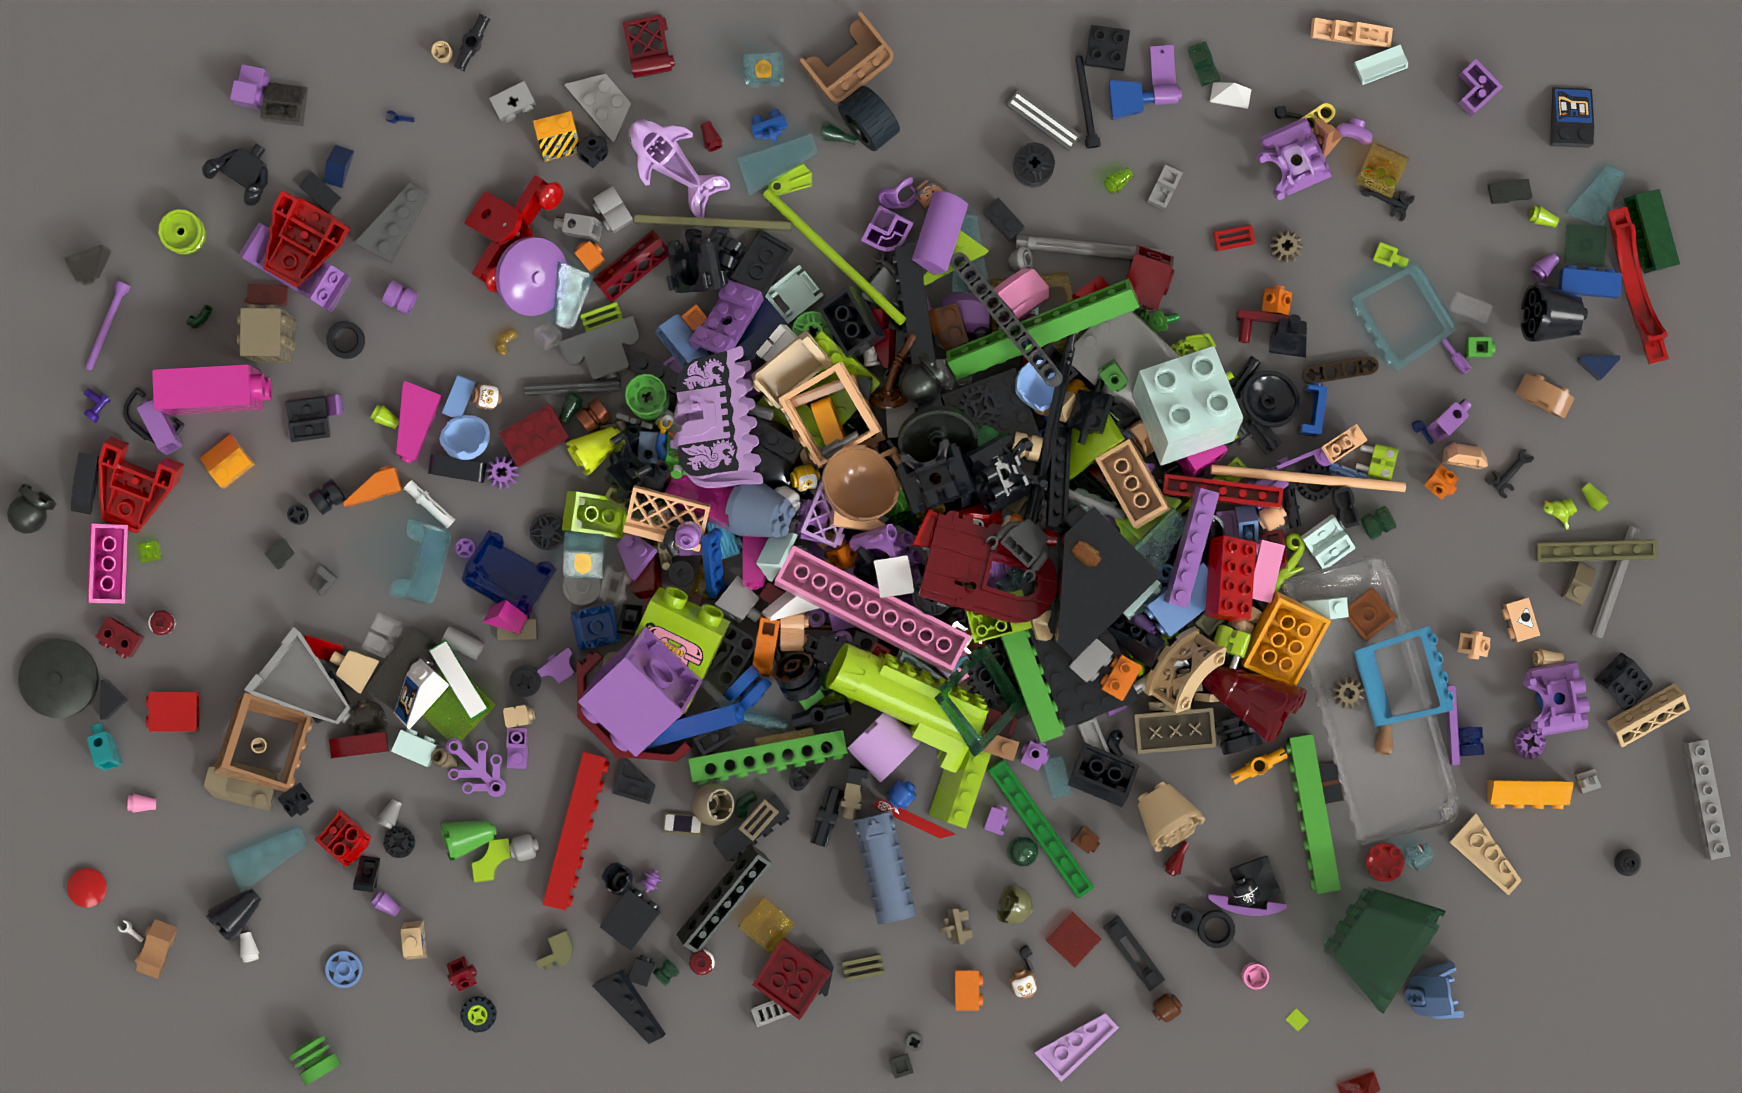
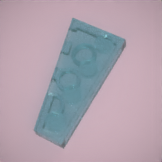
[226,827,308,893]

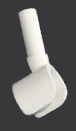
[118,921,144,942]

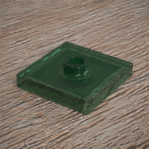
[1564,224,1607,267]

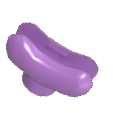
[1336,118,1373,145]

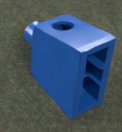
[1108,80,1154,120]

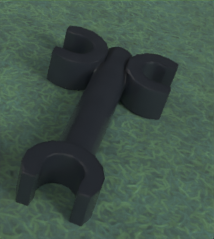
[1361,181,1415,222]
[1485,449,1534,498]

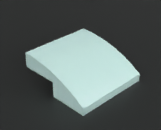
[1301,514,1355,571]

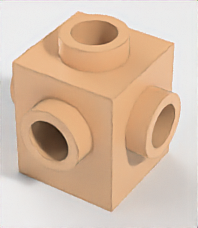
[1458,631,1490,660]

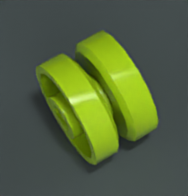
[158,209,206,255]

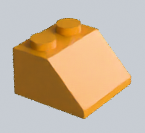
[200,434,255,489]

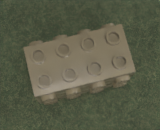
[237,304,296,363]

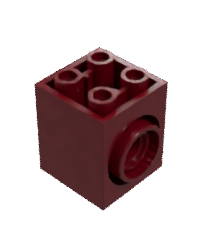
[1125,245,1175,310]

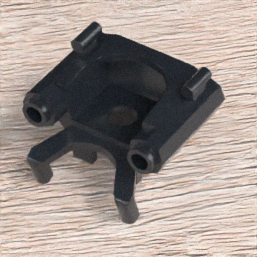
[666,226,729,293]
[604,425,670,505]
[964,432,1048,515]
[895,436,977,515]

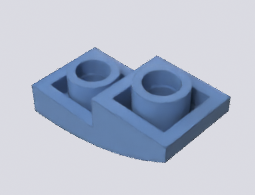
[442,375,476,418]

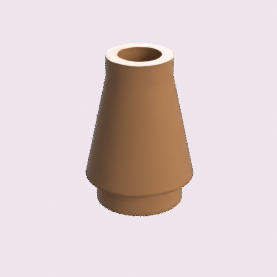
[1374,725,1394,755]

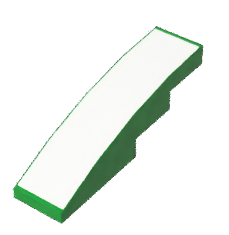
[429,640,489,720]

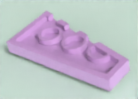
[1034,1013,1119,1082]

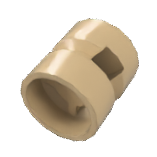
[1011,431,1043,462]
[1227,606,1263,635]

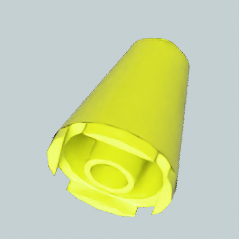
[566,427,620,476]

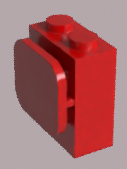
[145,692,200,732]

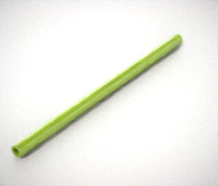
[763,189,906,325]

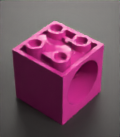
[1176,444,1228,477]

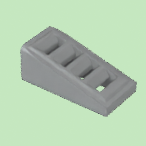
[751,1000,792,1027]

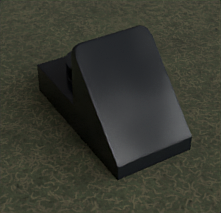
[353,856,380,892]

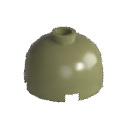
[997,884,1033,925]

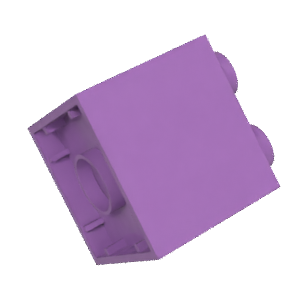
[578,626,702,757]

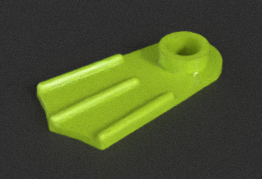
[768,163,812,196]

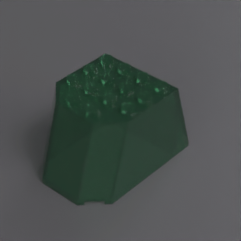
[1324,886,1446,1014]

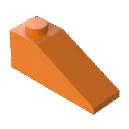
[343,465,403,507]

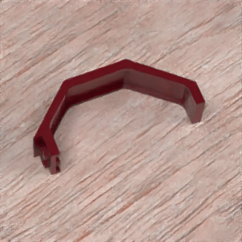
[577,652,692,762]

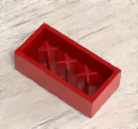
[1205,536,1257,622]

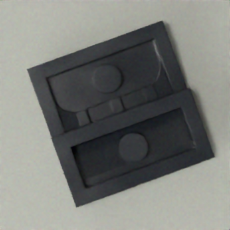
[286,396,330,442]

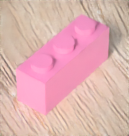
[1252,540,1285,603]

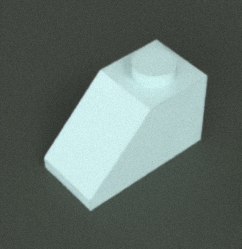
[1301,597,1349,619]

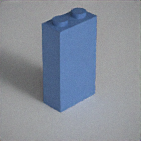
[1143,562,1208,637]

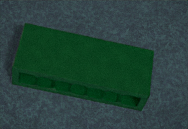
[1624,189,1680,274]

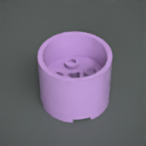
[847,713,922,782]

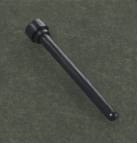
[1075,55,1101,149]

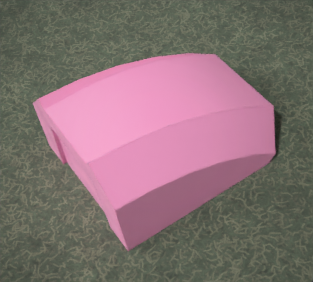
[994,268,1049,322]

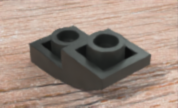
[1487,179,1533,204]

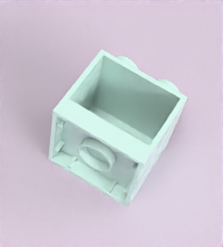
[1132,346,1243,466]

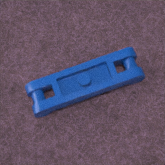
[701,528,728,599]

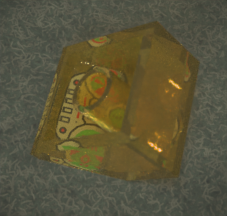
[1355,142,1409,198]

